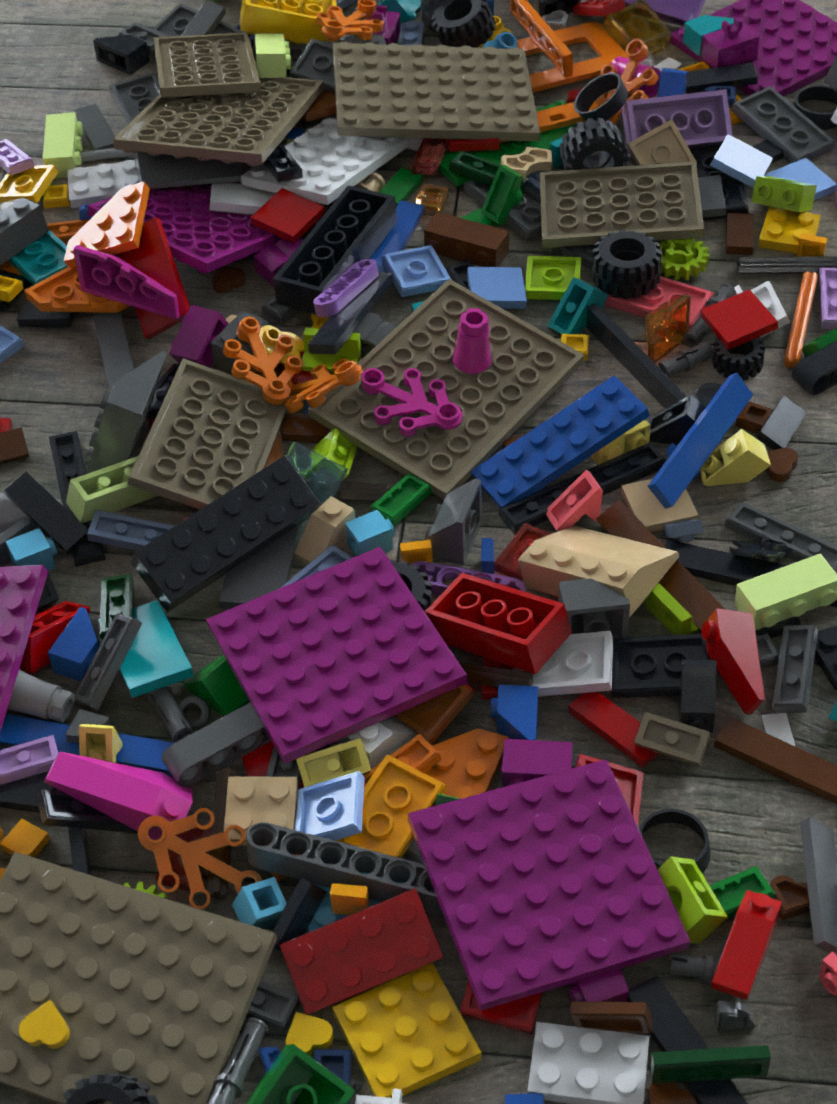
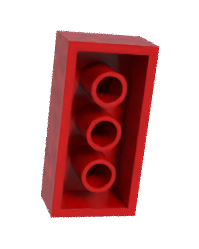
[425,573,572,674]

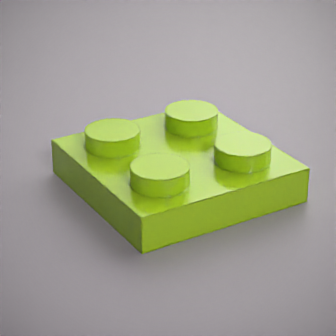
[525,256,581,300]

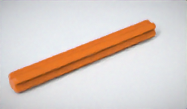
[784,271,818,369]

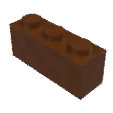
[424,212,509,267]

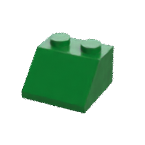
[245,1044,356,1104]

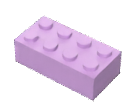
[622,89,733,158]

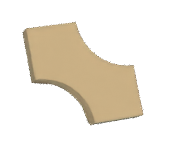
[500,147,552,180]

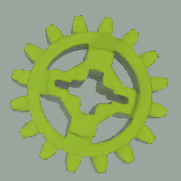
[656,238,709,281]

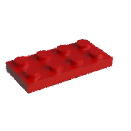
[280,888,444,1015]

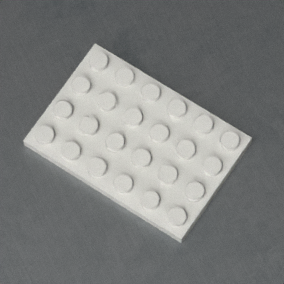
[241,118,410,205]

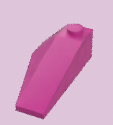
[73,245,180,319]
[44,752,193,840]

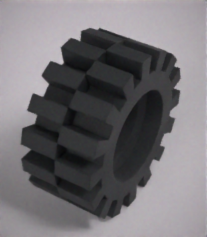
[712,338,765,380]

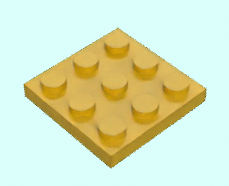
[332,963,482,1098]

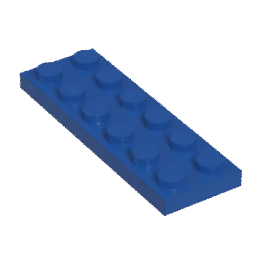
[472,375,650,509]

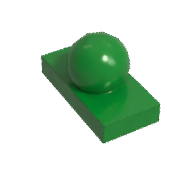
[481,165,524,224]

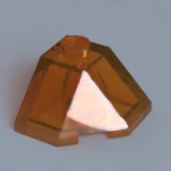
[644,294,691,363]

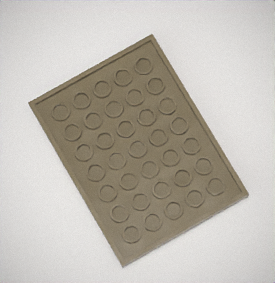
[333,42,540,141]
[113,77,324,166]
[308,279,584,500]
[0,852,277,1104]

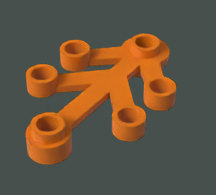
[316,0,384,41]
[596,39,658,125]
[223,317,303,405]
[284,358,363,413]
[138,808,263,910]

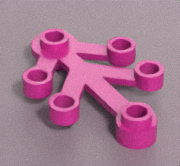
[361,368,463,437]

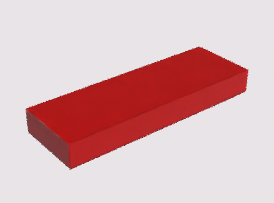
[572,0,625,16]
[568,692,659,768]

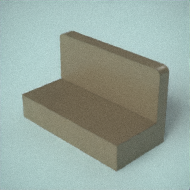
[634,711,712,767]

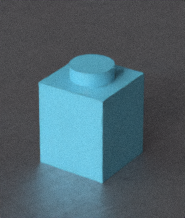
[345,510,395,556]
[5,528,57,571]
[232,877,287,930]

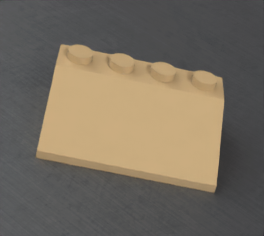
[518,525,679,617]

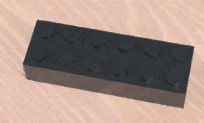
[273,185,397,314]
[131,455,321,613]

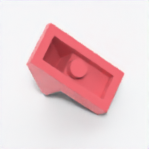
[546,470,603,531]

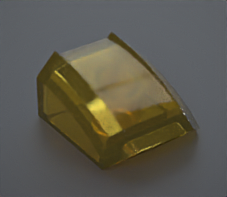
[602,0,672,58]

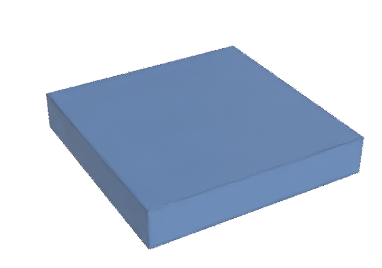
[467,267,527,309]

